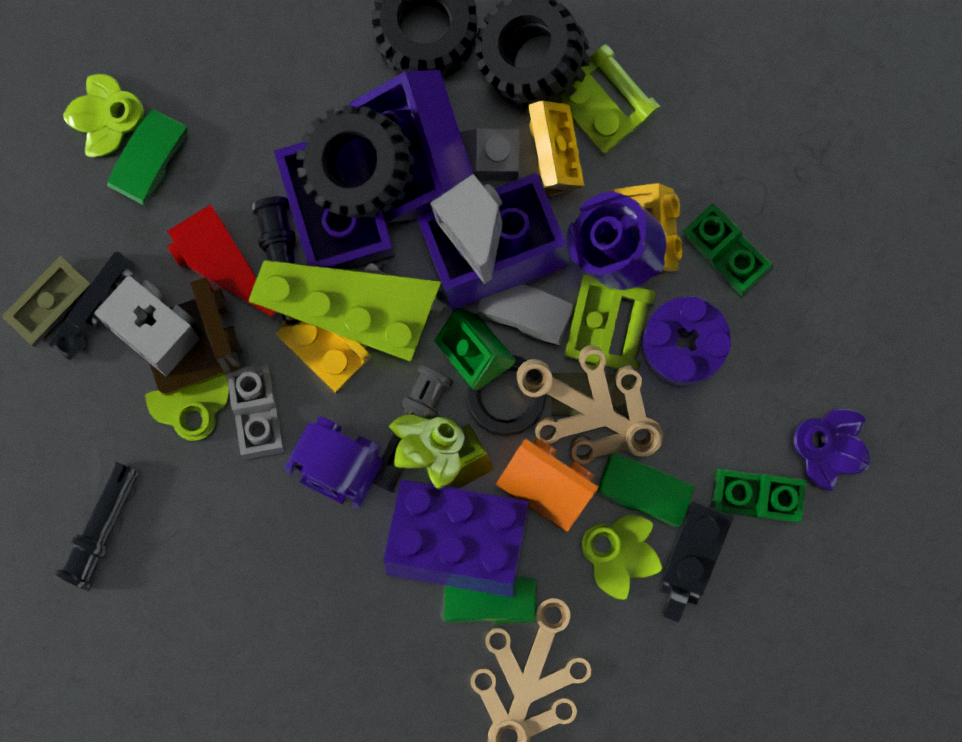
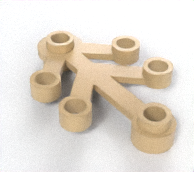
[517,345,663,464]
[471,598,592,742]

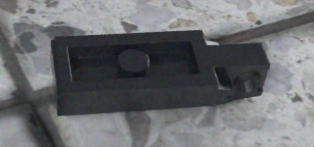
[49,251,134,360]
[660,500,734,623]

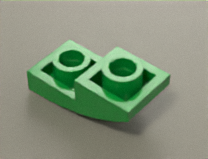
[107,108,188,205]
[682,203,773,297]
[595,453,695,527]
[711,469,807,523]
[444,577,537,625]

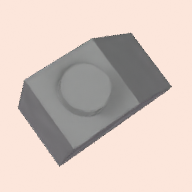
[460,129,519,181]
[431,174,503,284]

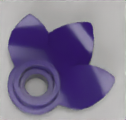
[794,409,871,491]

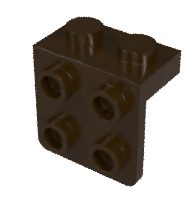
[146,277,242,396]

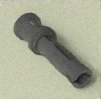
[373,365,454,493]

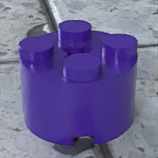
[567,192,666,290]
[641,296,731,386]
[283,416,383,509]

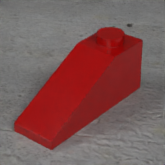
[167,204,279,321]

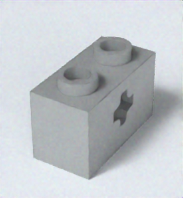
[94,275,200,377]

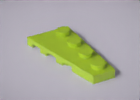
[249,259,441,362]

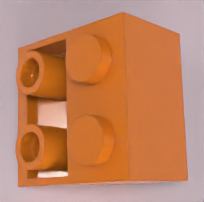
[495,437,598,533]

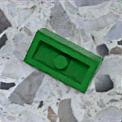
[434,308,516,391]

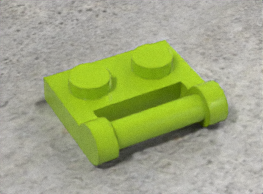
[560,44,660,157]
[564,274,657,372]

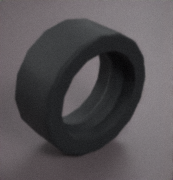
[466,355,547,436]

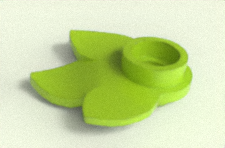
[63,74,144,158]
[145,375,229,441]
[389,414,465,489]
[581,515,662,600]

